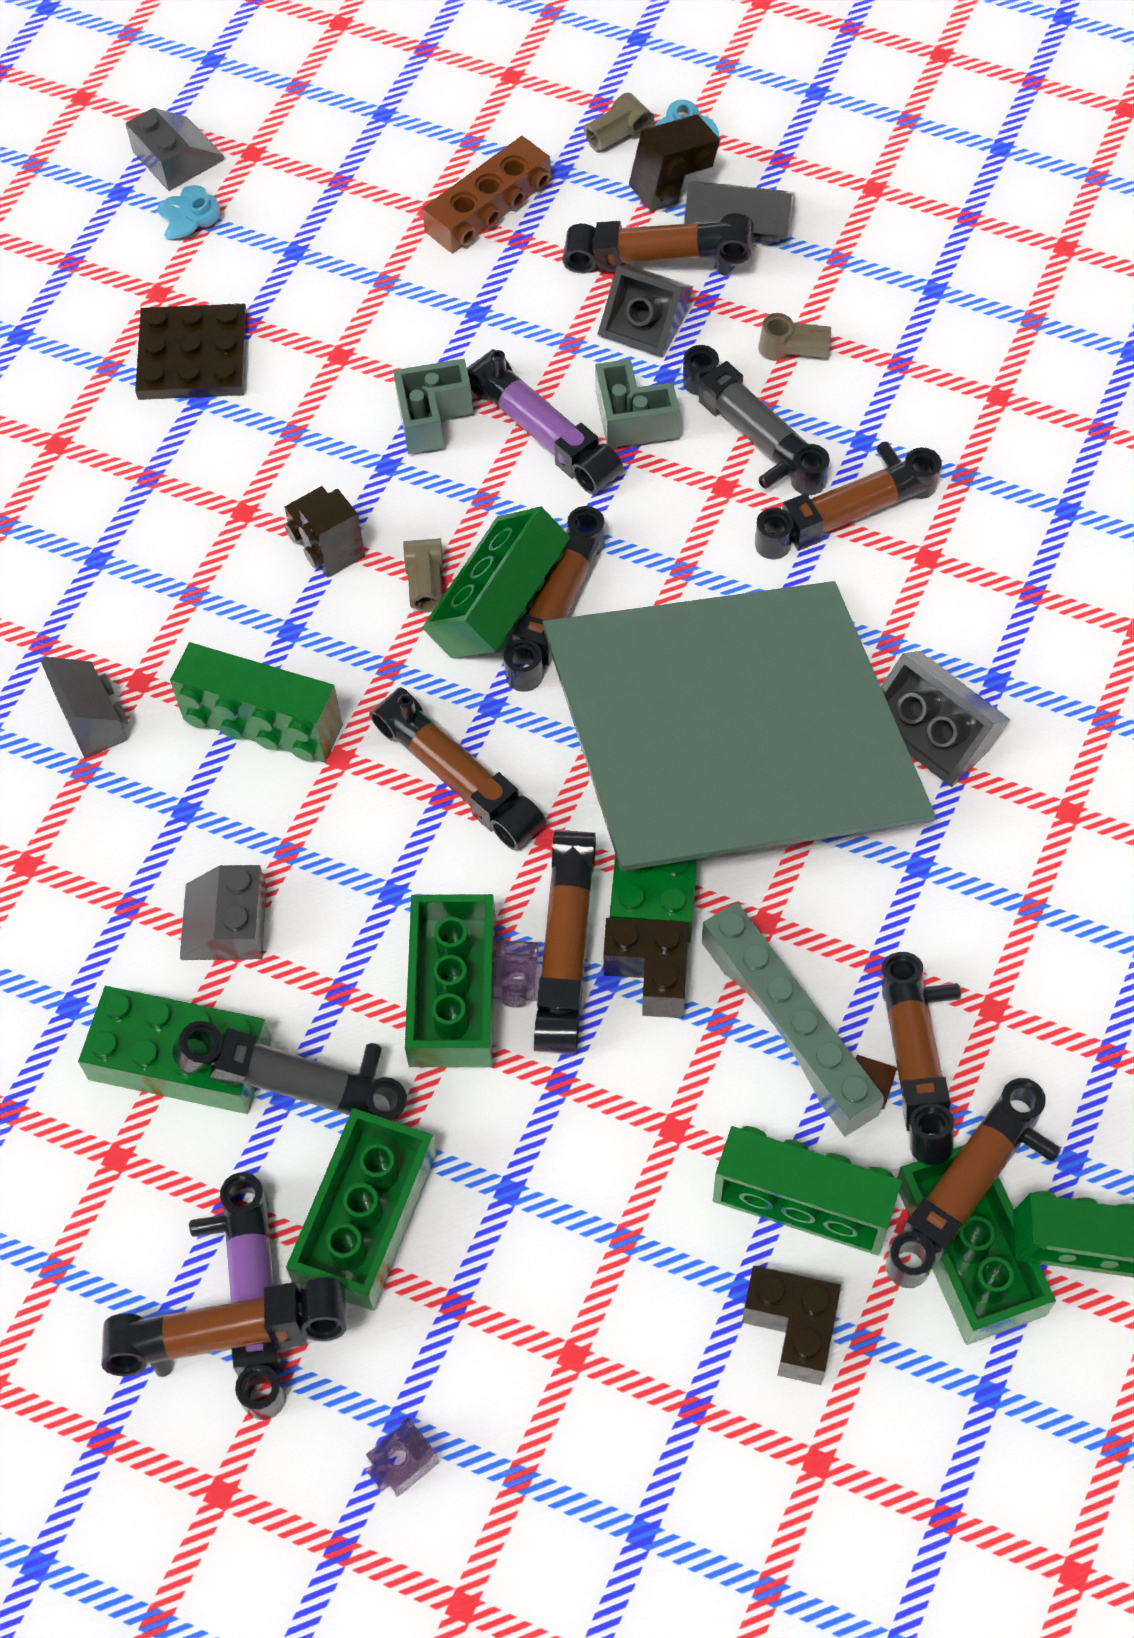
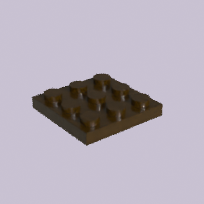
[135,303,247,400]

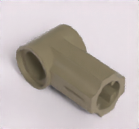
[584,92,655,152]
[758,313,832,361]
[403,538,443,613]

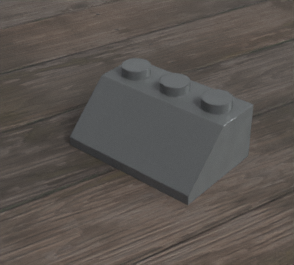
[684,181,795,242]
[881,651,1011,787]

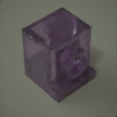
[493,940,540,1007]
[365,1417,440,1498]

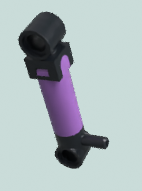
[467,349,624,495]
[189,1172,286,1420]

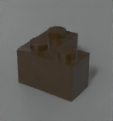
[628,114,720,210]
[284,486,365,578]
[603,918,689,1018]
[742,1265,841,1386]

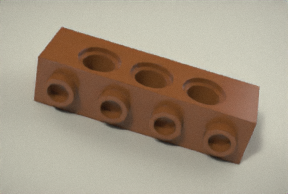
[422,135,551,254]

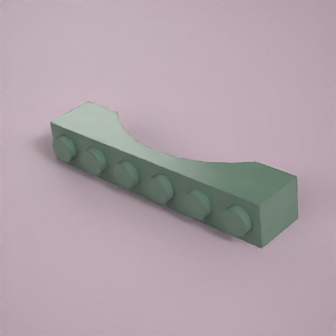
[701,902,884,1137]

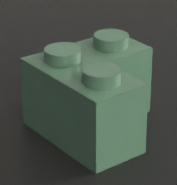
[393,358,473,454]
[595,359,680,448]

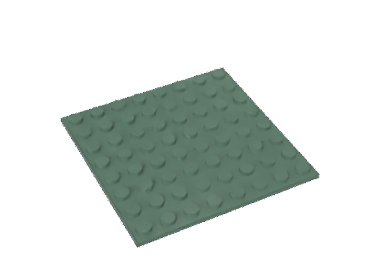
[542,581,936,871]

